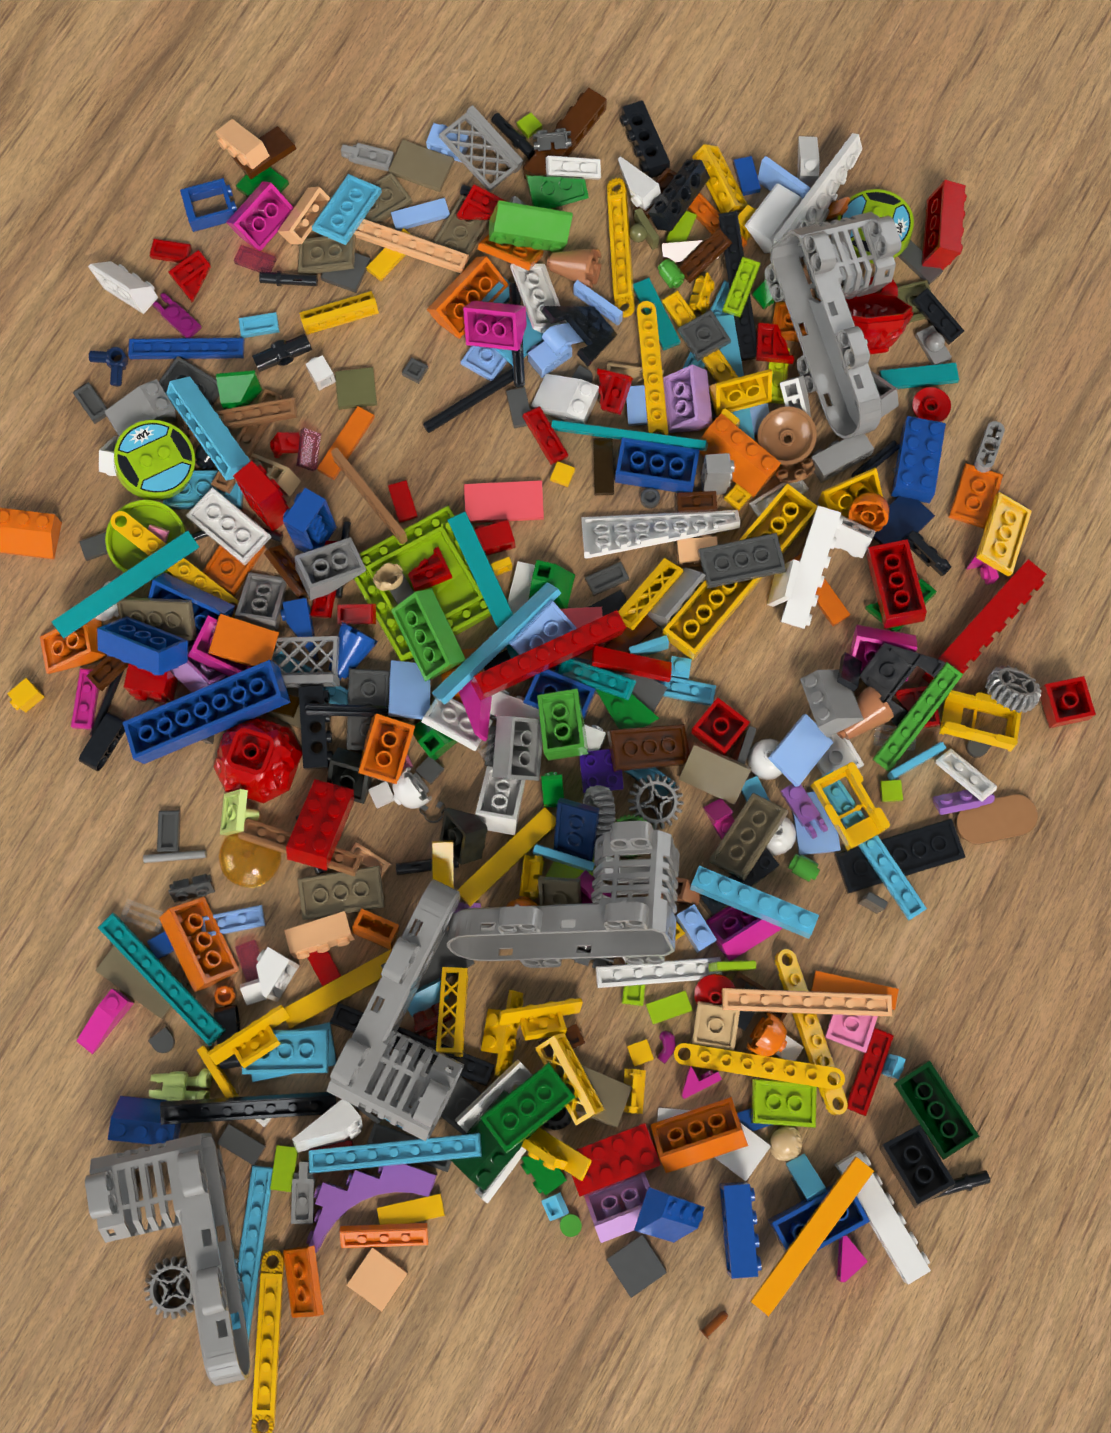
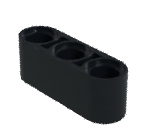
[79,711,127,771]
[214,1005,242,1070]

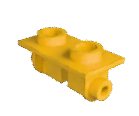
[688,273,714,315]
[519,855,544,899]
[623,1069,646,1114]

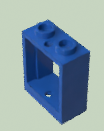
[180,178,237,232]

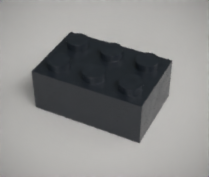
[880,1124,956,1209]

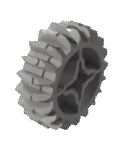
[985,665,1042,713]
[628,774,684,830]
[582,786,616,839]
[144,1256,194,1319]

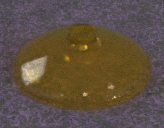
[219,833,281,888]

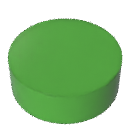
[560,1214,582,1237]

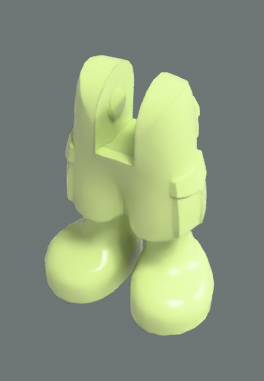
[149,1069,212,1101]

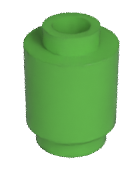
[658,259,685,288]
[788,854,820,882]

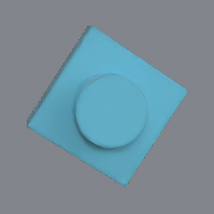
[671,656,692,680]
[881,1054,906,1079]
[541,1192,569,1221]

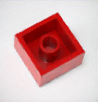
[123,664,178,704]
[1040,676,1096,728]
[691,697,750,756]

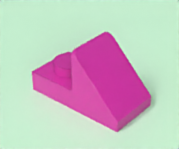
[966,553,999,585]
[703,798,735,841]
[681,1066,722,1099]

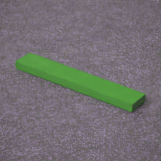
[872,662,963,772]

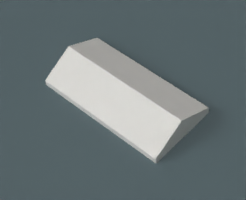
[510,264,567,334]

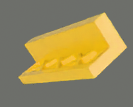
[692,144,748,213]
[299,291,379,335]
[618,558,684,630]
[436,967,469,1057]
[535,1033,605,1125]

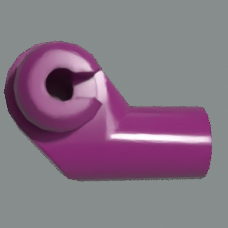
[657,1030,676,1064]

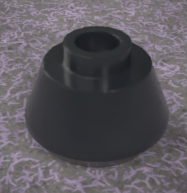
[195,445,215,469]

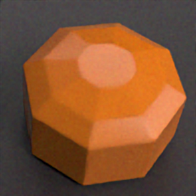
[214,985,237,1007]

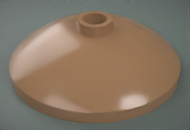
[758,407,817,465]

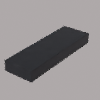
[912,288,964,345]

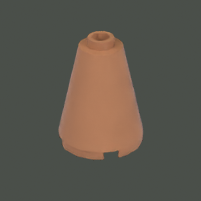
[547,249,601,288]
[837,686,894,740]

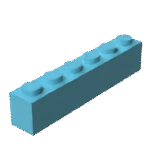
[166,376,250,481]
[690,866,819,939]

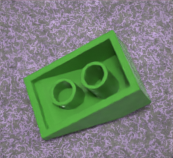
[537,689,588,761]

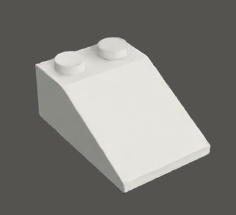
[531,374,599,424]
[475,766,526,835]
[292,1099,363,1152]

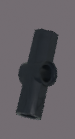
[252,334,312,372]

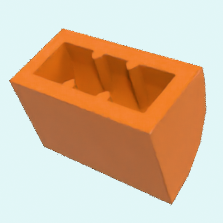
[352,908,400,950]

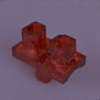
[413,1002,453,1038]

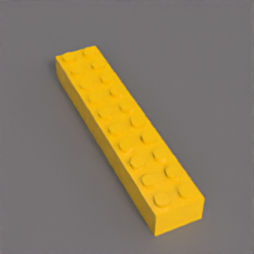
[662,483,817,661]

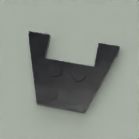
[541,306,617,367]
[860,642,945,726]

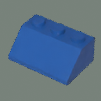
[523,670,596,720]
[108,1096,181,1145]
[634,1187,705,1243]

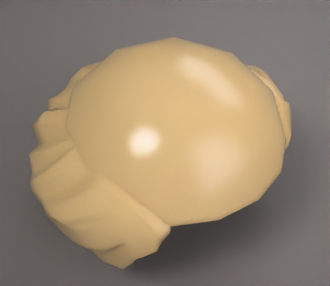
[373,563,403,591]
[770,1126,802,1161]

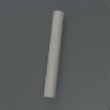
[143,850,207,863]

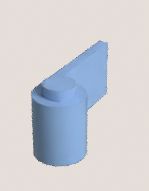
[542,323,584,356]

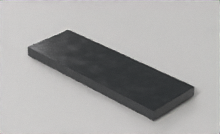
[834,818,966,894]

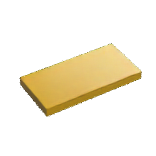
[976,492,1032,576]

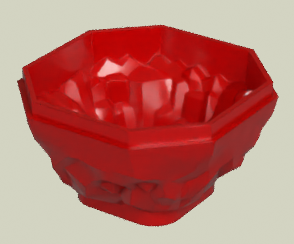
[846,293,914,354]
[213,717,302,804]

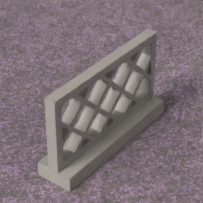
[439,105,523,192]
[271,636,340,688]

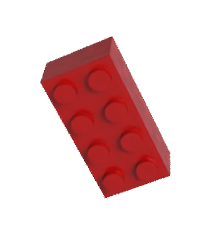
[922,180,967,270]
[233,461,290,531]
[866,539,927,629]
[286,779,354,871]
[572,1123,661,1197]

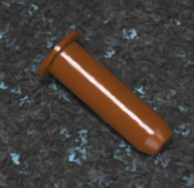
[699,1311,728,1340]

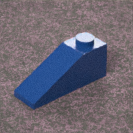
[280,598,319,660]

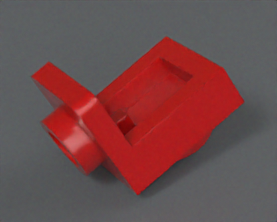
[270,432,303,458]

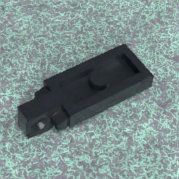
[902,531,952,576]

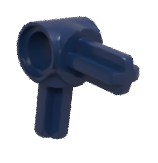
[89,347,129,387]

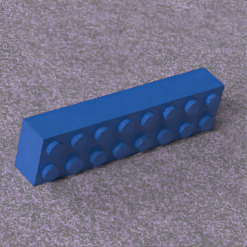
[123,660,291,764]

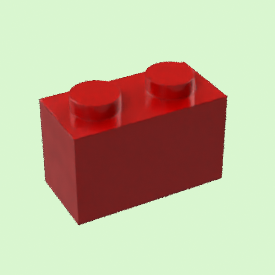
[474,520,516,556]

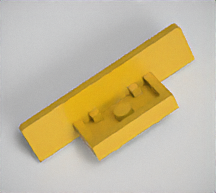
[481,990,524,1076]
[498,998,583,1041]
[208,1005,290,1068]
[521,1127,592,1181]

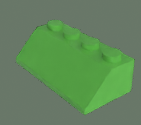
[489,200,573,252]
[391,589,466,681]

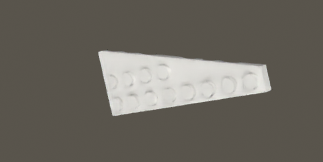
[773,133,862,265]
[581,510,740,558]

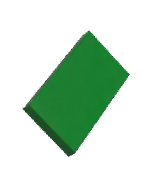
[480,1062,576,1153]

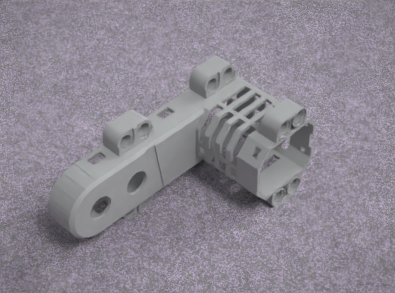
[765,212,901,439]
[447,821,680,968]
[327,879,465,1141]
[85,1133,251,1386]

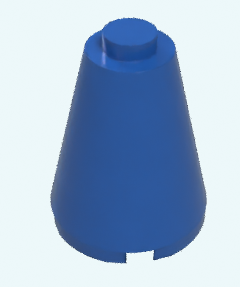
[328,622,378,681]

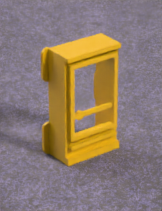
[939,690,1022,752]
[811,762,890,851]

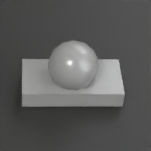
[915,326,952,365]

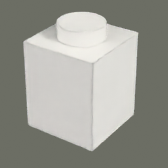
[306,355,336,391]

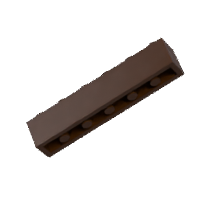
[523,87,607,180]

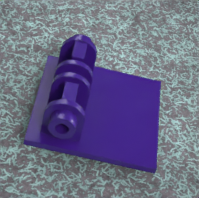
[579,749,624,793]

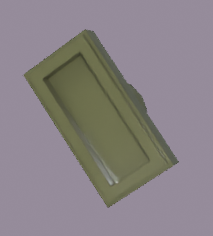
[629,208,659,250]

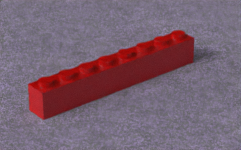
[922,559,1047,684]
[471,610,627,701]

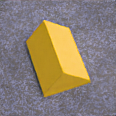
[709,369,772,416]
[818,468,883,519]

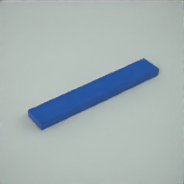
[128,338,245,359]

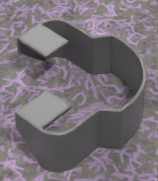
[419,801,446,823]

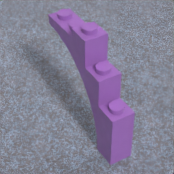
[306,1164,437,1253]

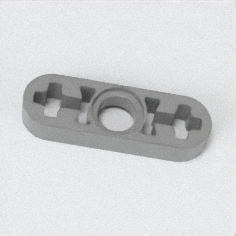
[974,421,1005,473]

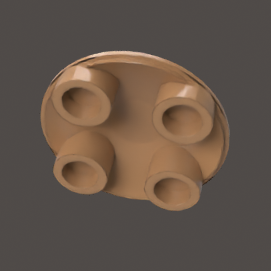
[776,458,815,483]

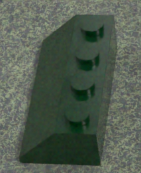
[894,1061,980,1160]
[451,1089,536,1191]

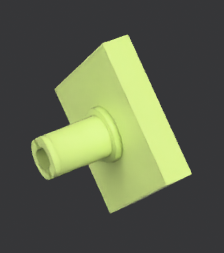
[220,789,259,836]

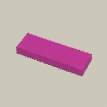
[71,668,99,730]

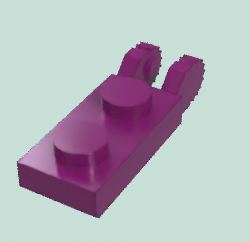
[152,293,202,338]

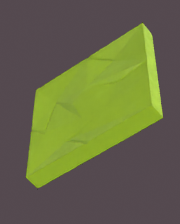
[354,506,491,662]

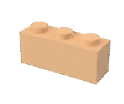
[215,119,269,170]
[278,187,331,244]
[284,911,355,959]

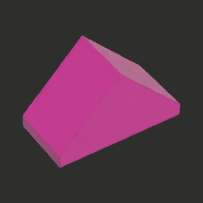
[837,1236,868,1282]

